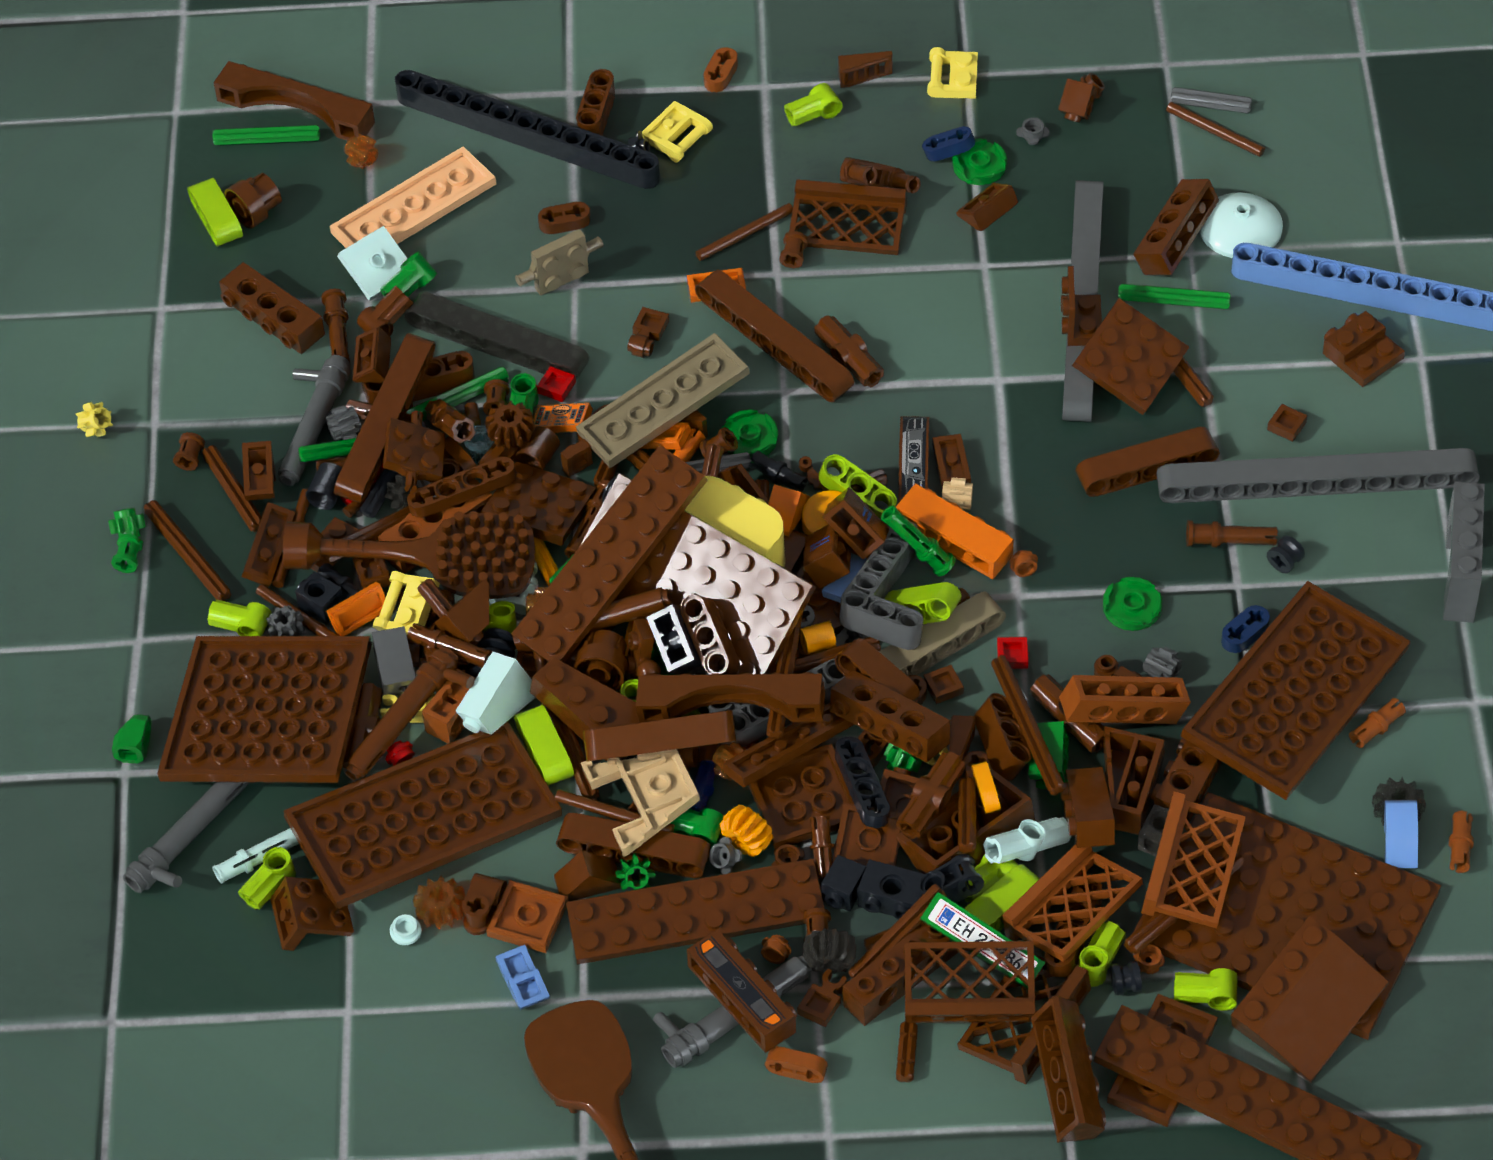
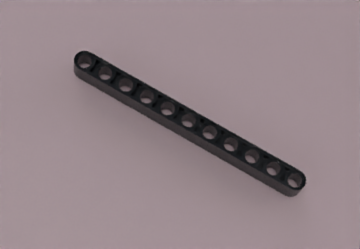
[395,70,660,189]

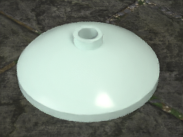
[1199,192,1283,258]

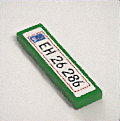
[920,892,1045,990]

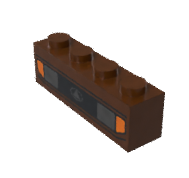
[687,929,797,1053]

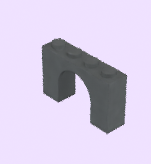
[1443,482,1485,623]

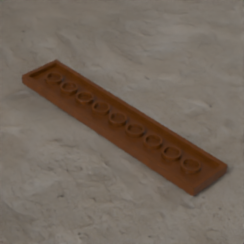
[1093,1005,1422,1160]

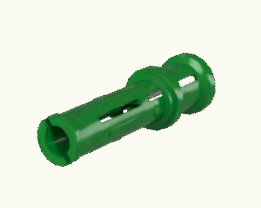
[881,506,956,577]

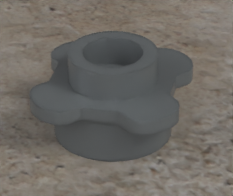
[1016,118,1049,145]
[710,837,742,874]

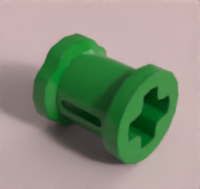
[111,534,144,573]

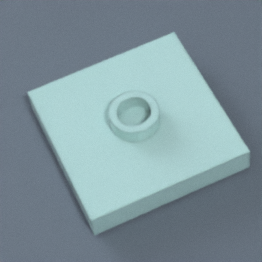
[337,226,408,301]

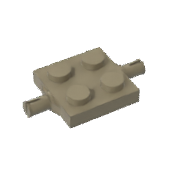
[515,229,603,296]

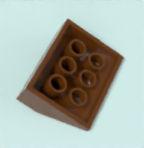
[1231,916,1389,1083]

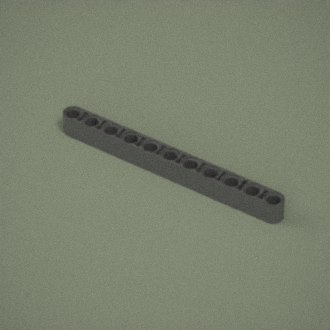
[1062,180,1104,422]
[1156,448,1480,503]

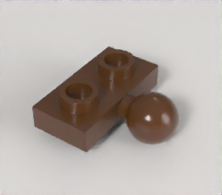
[625,619,661,679]

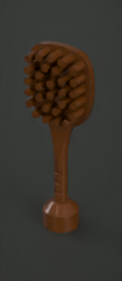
[283,511,535,599]
[524,1000,639,1160]

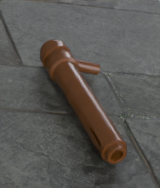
[513,587,673,673]
[344,646,474,781]

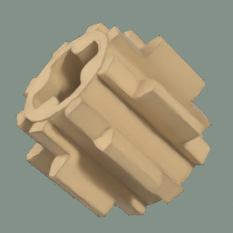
[942,477,973,510]

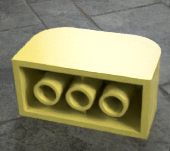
[685,476,785,567]

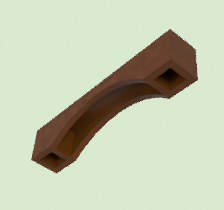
[214,61,375,145]
[635,672,825,722]

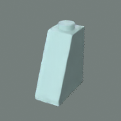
[456,652,536,735]

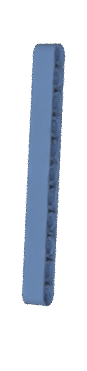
[1231,243,1493,331]

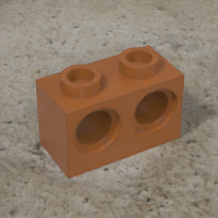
[422,669,476,744]

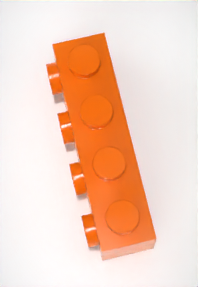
[896,483,1014,580]

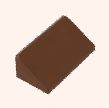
[956,183,1018,231]
[352,327,391,383]

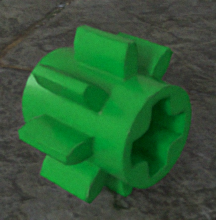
[108,507,146,537]
[884,743,923,772]
[615,853,656,890]

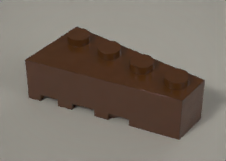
[530,657,639,761]

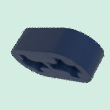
[922,126,976,161]
[1221,605,1270,653]

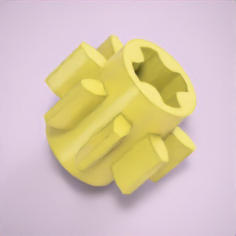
[76,402,113,437]

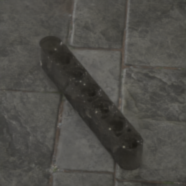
[405,292,590,380]

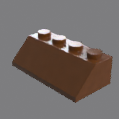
[896,769,1036,874]
[1031,996,1106,1143]

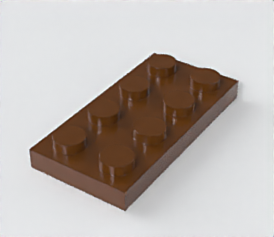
[1107,994,1218,1127]

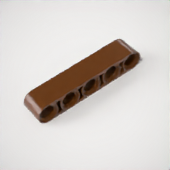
[1076,427,1220,497]
[582,710,737,761]
[556,813,711,879]

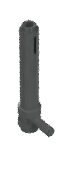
[278,355,351,486]
[123,782,249,893]
[653,956,812,1068]

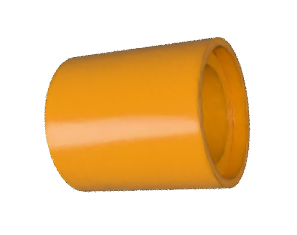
[799,621,836,655]

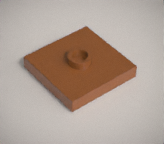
[486,880,569,953]

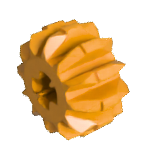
[720,804,774,857]

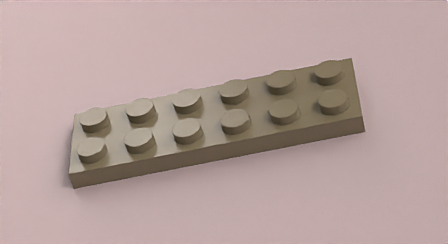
[576,333,750,468]

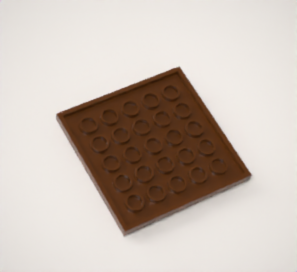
[157,636,372,783]

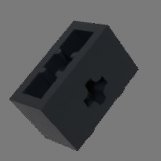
[647,604,703,675]

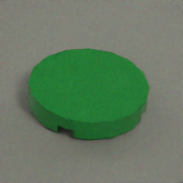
[952,138,1007,185]
[722,409,778,459]
[1103,577,1162,631]

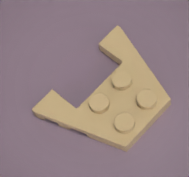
[581,749,700,856]

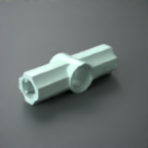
[983,817,1071,864]

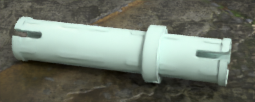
[212,828,299,884]

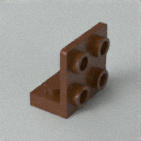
[1061,266,1102,346]
[270,877,354,951]

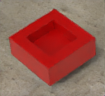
[537,366,576,402]
[997,637,1028,669]

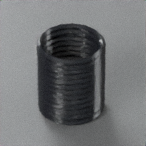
[306,462,342,510]

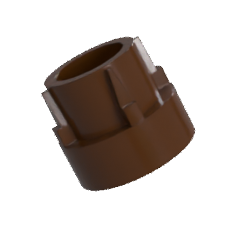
[224,172,282,229]
[574,630,628,691]

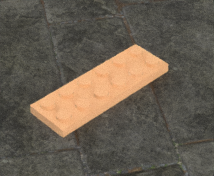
[330,146,496,248]

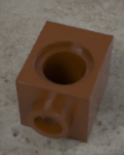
[1058,78,1098,123]

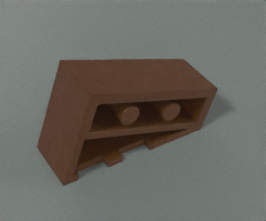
[1104,726,1165,835]

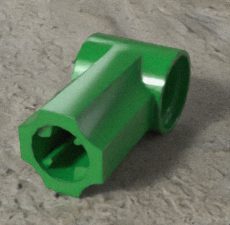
[380,251,437,297]
[509,373,539,414]
[671,808,724,848]

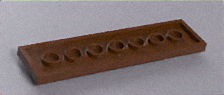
[512,445,708,663]
[566,858,824,965]

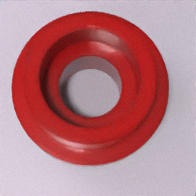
[385,740,415,766]

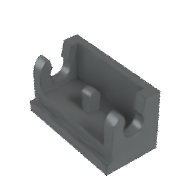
[372,626,416,695]

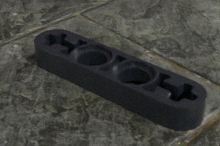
[835,737,890,828]

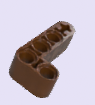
[361,351,475,404]

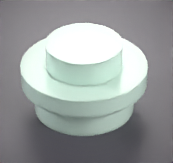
[390,914,422,945]

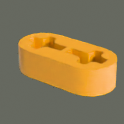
[972,761,1001,814]

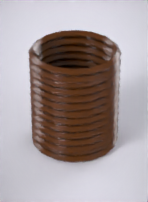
[516,426,560,470]

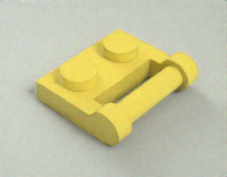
[927,47,978,99]
[642,101,713,163]
[372,571,440,635]

